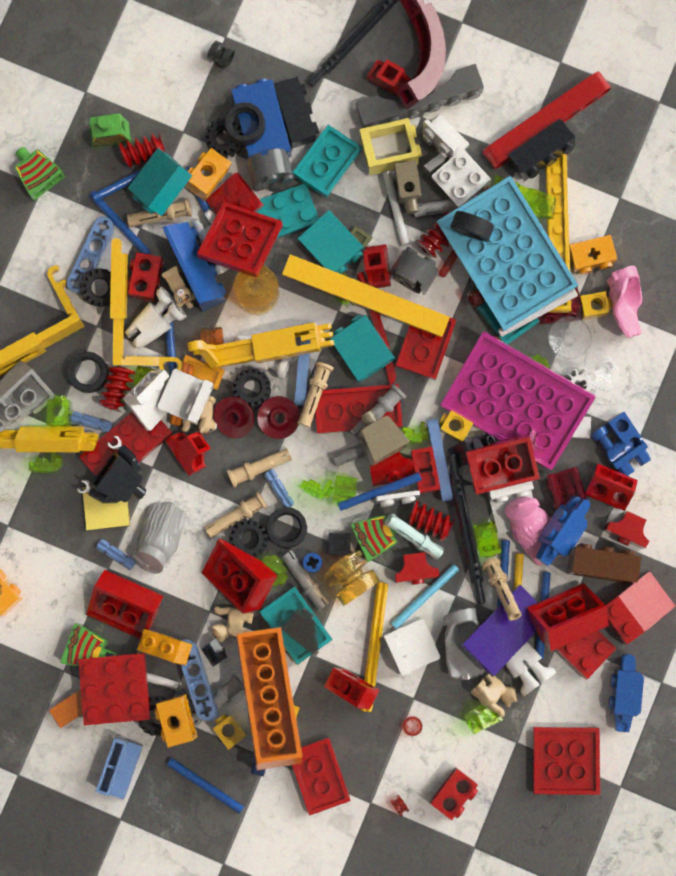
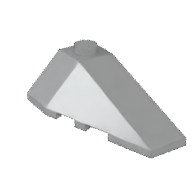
[0,361,56,432]

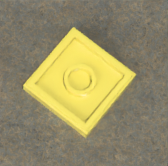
[82,487,130,531]

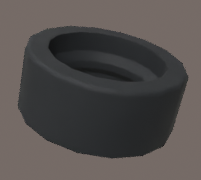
[224,102,265,146]
[450,211,495,242]
[67,351,109,394]
[266,507,308,549]

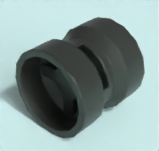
[207,40,235,69]

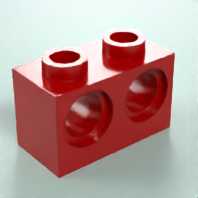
[127,252,164,302]
[411,446,441,495]
[585,464,638,511]
[324,667,379,709]
[430,767,478,821]

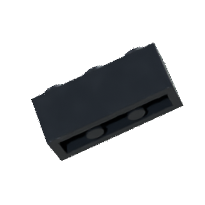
[274,77,319,148]
[508,119,575,181]

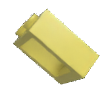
[359,118,422,176]

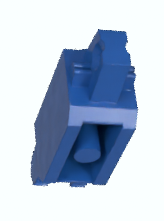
[535,495,590,566]
[608,654,644,732]

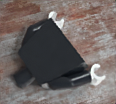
[77,436,146,504]

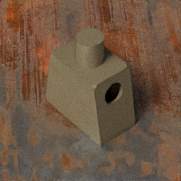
[394,160,421,214]
[359,410,410,466]

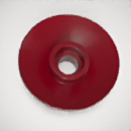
[214,396,254,439]
[257,396,300,439]

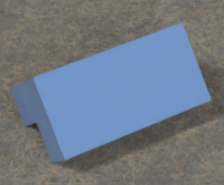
[95,737,143,799]

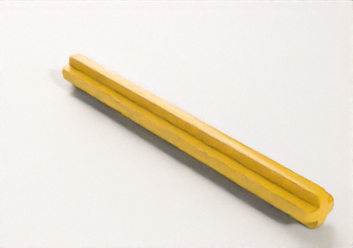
[360,582,388,712]

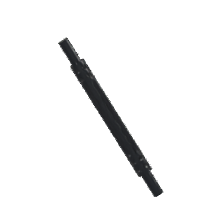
[308,0,399,87]
[447,454,486,604]

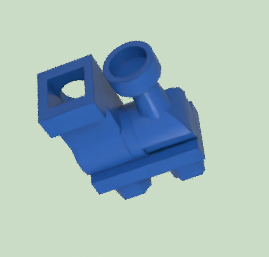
[590,412,651,476]

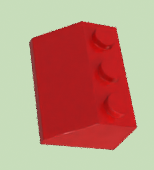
[86,570,164,639]
[527,583,609,651]

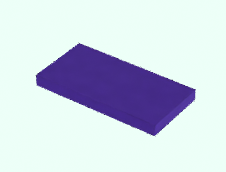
[461,585,538,677]

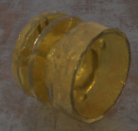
[233,266,280,315]
[323,550,381,606]

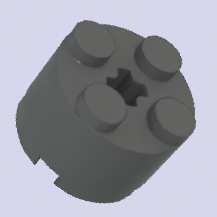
[247,149,294,192]
[389,247,439,295]

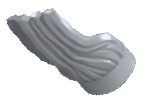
[132,502,187,574]
[443,608,487,680]

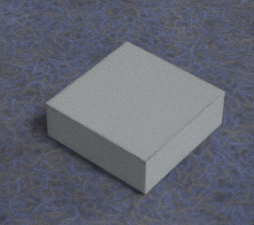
[423,153,445,177]

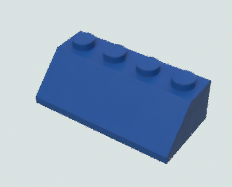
[162,222,227,312]

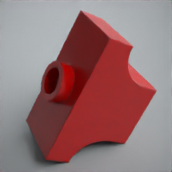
[366,59,412,99]
[363,244,391,288]
[165,431,211,476]
[369,451,415,486]
[603,511,650,549]
[395,552,439,585]

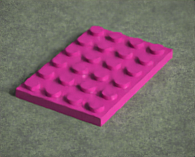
[440,331,596,470]

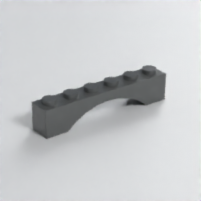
[356,64,484,128]

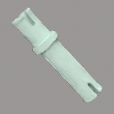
[385,513,443,560]

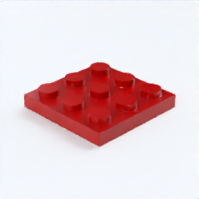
[197,202,283,278]
[78,653,151,726]
[533,727,600,795]

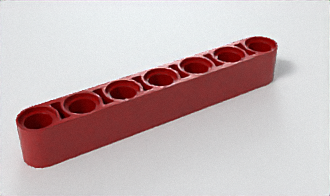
[482,71,612,170]

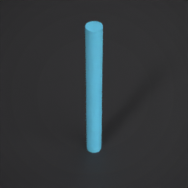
[391,564,459,629]

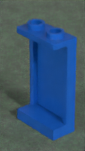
[232,79,292,157]

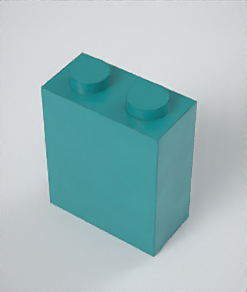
[128,148,193,216]
[298,210,364,275]
[330,315,396,383]

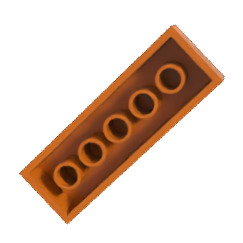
[237,627,302,770]

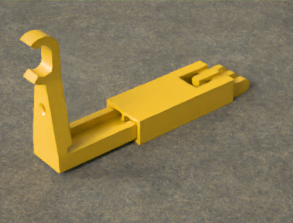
[110,238,182,371]
[0,265,85,377]
[187,322,334,369]
[0,426,99,452]

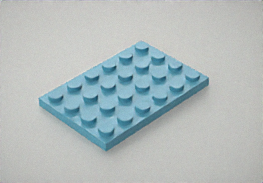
[437,175,579,331]

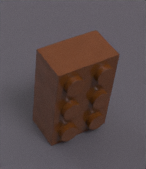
[566,543,642,584]

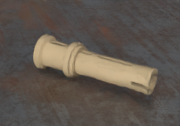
[127,198,192,228]
[297,362,334,428]
[227,448,292,488]
[204,491,268,539]
[482,558,522,621]

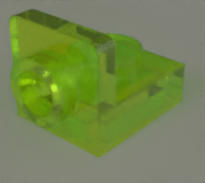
[402,421,428,445]
[29,452,62,473]
[300,479,334,501]
[465,705,504,734]

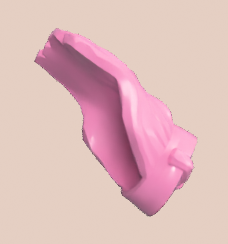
[606,266,642,338]
[505,497,558,565]

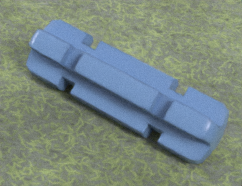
[70,411,113,433]
[264,469,294,507]
[96,539,136,570]

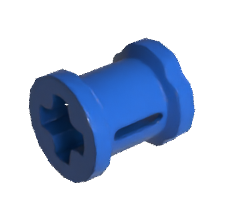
[303,553,322,573]

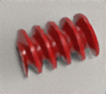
[118,133,165,168]
[415,212,449,258]
[98,366,137,413]
[408,500,456,542]

